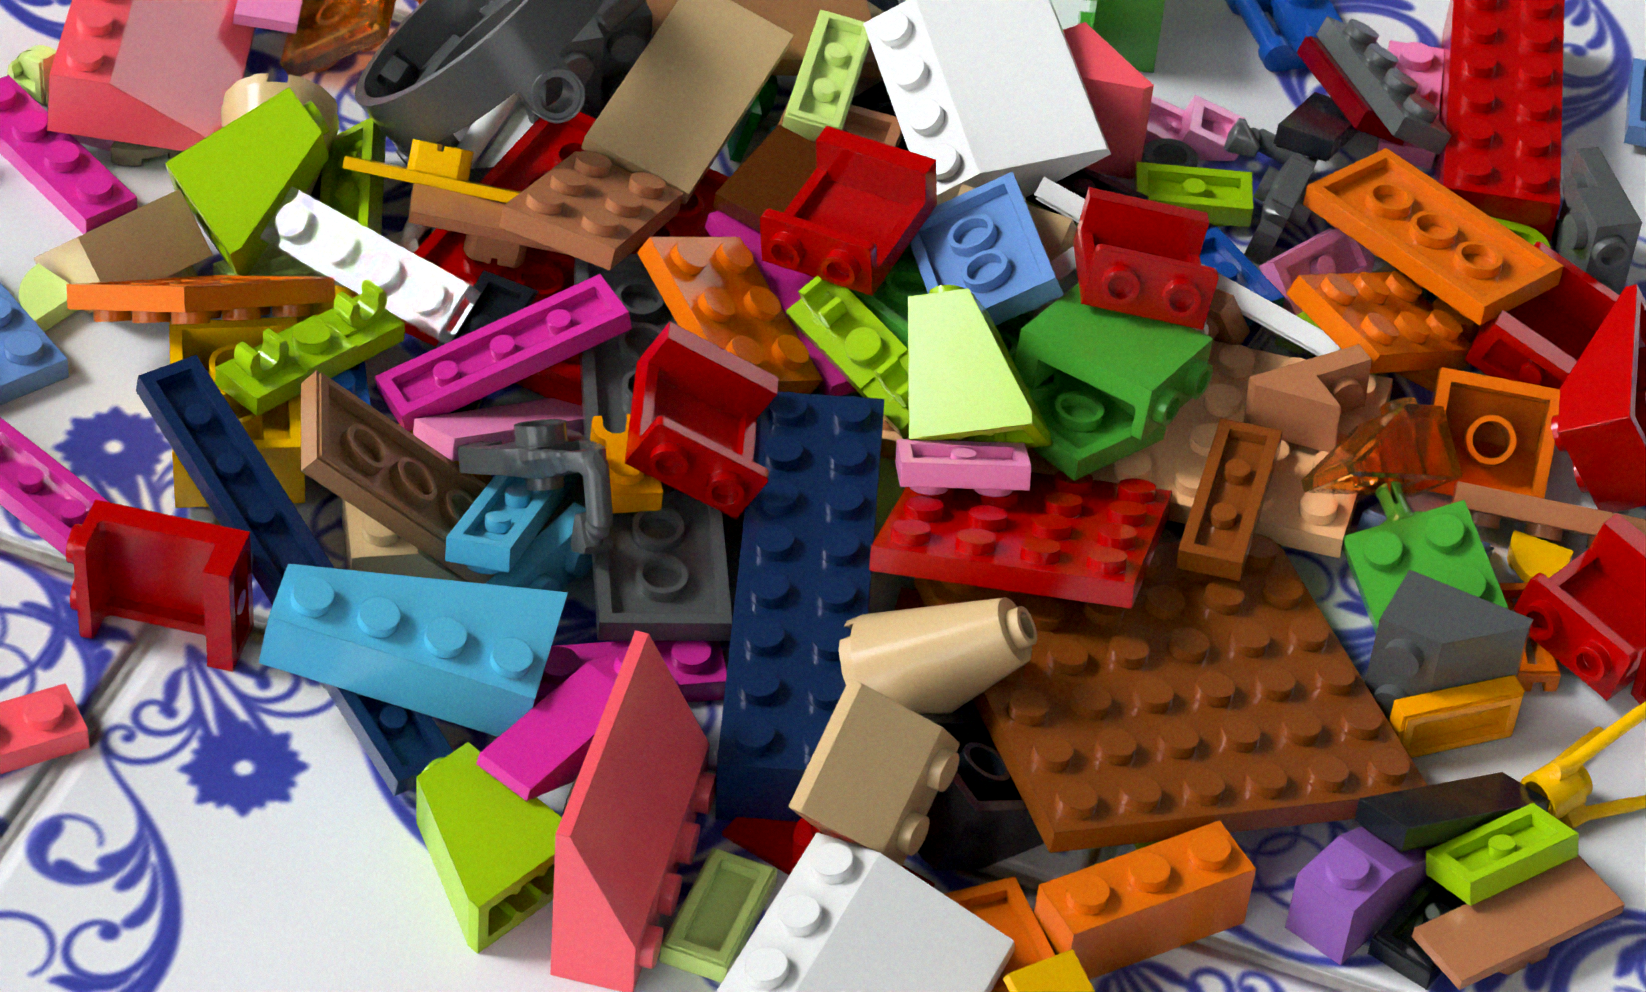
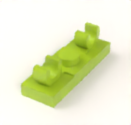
[785,275,909,439]
[215,279,405,416]

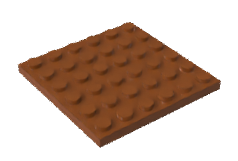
[914,534,1428,853]

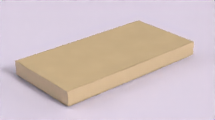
[581,0,794,205]

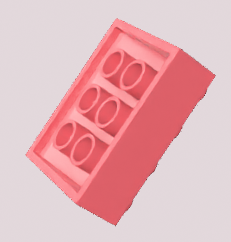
[47,0,256,151]
[550,630,716,992]

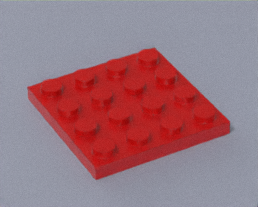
[869,471,1172,609]

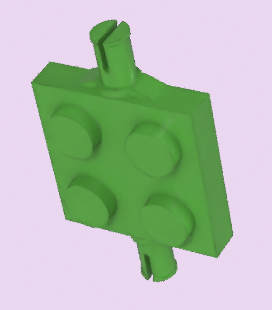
[1343,481,1508,634]

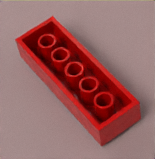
[1434,0,1565,244]

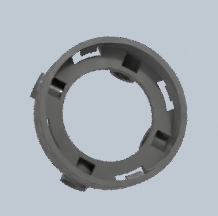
[355,0,646,165]

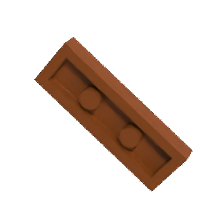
[1176,418,1282,581]

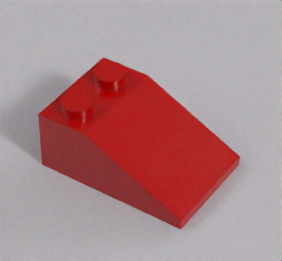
[1551,284,1646,513]

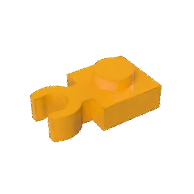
[590,414,663,514]

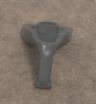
[1224,118,1318,264]
[458,419,614,554]

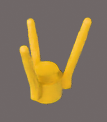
[1521,701,1646,829]

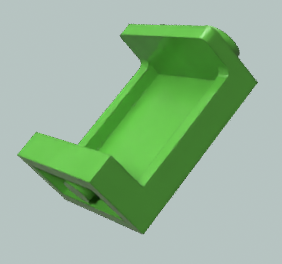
[1014,283,1213,441]

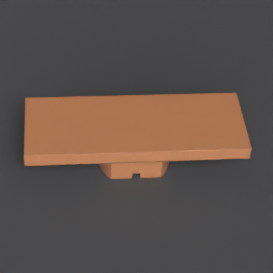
[408,183,568,268]
[1412,854,1625,990]

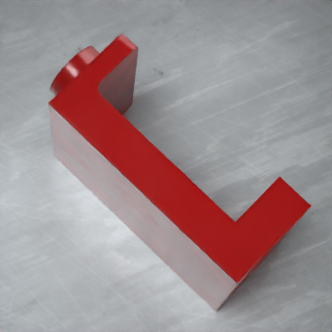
[760,126,937,296]
[1073,187,1219,330]
[1464,242,1620,389]
[625,322,779,519]
[66,499,254,672]
[1512,513,1646,701]

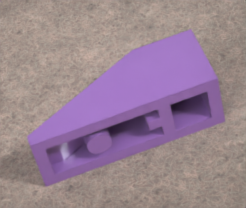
[1285,826,1443,966]

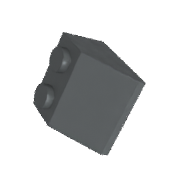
[1365,569,1534,722]

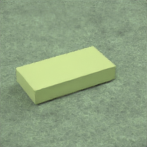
[660,847,778,983]

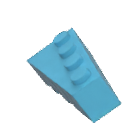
[258,564,568,737]

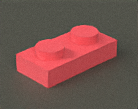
[0,683,90,774]

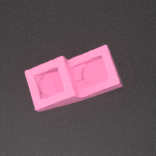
[1144,95,1245,161]

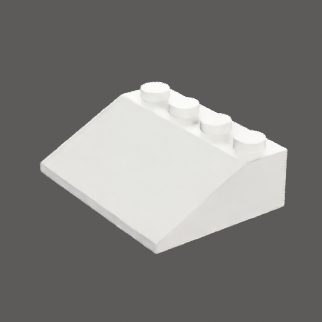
[863,0,1111,205]
[716,832,1015,992]

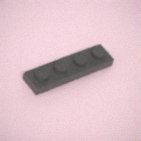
[1316,16,1451,155]

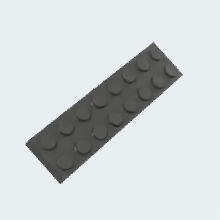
[573,254,733,641]

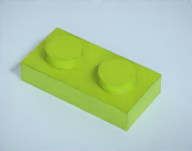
[1134,162,1253,227]
[1426,803,1579,906]

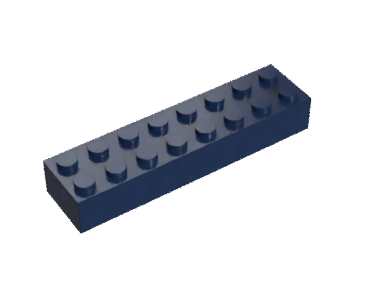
[715,392,884,822]

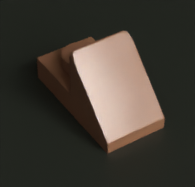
[1244,344,1372,452]

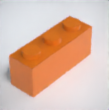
[1034,820,1256,980]

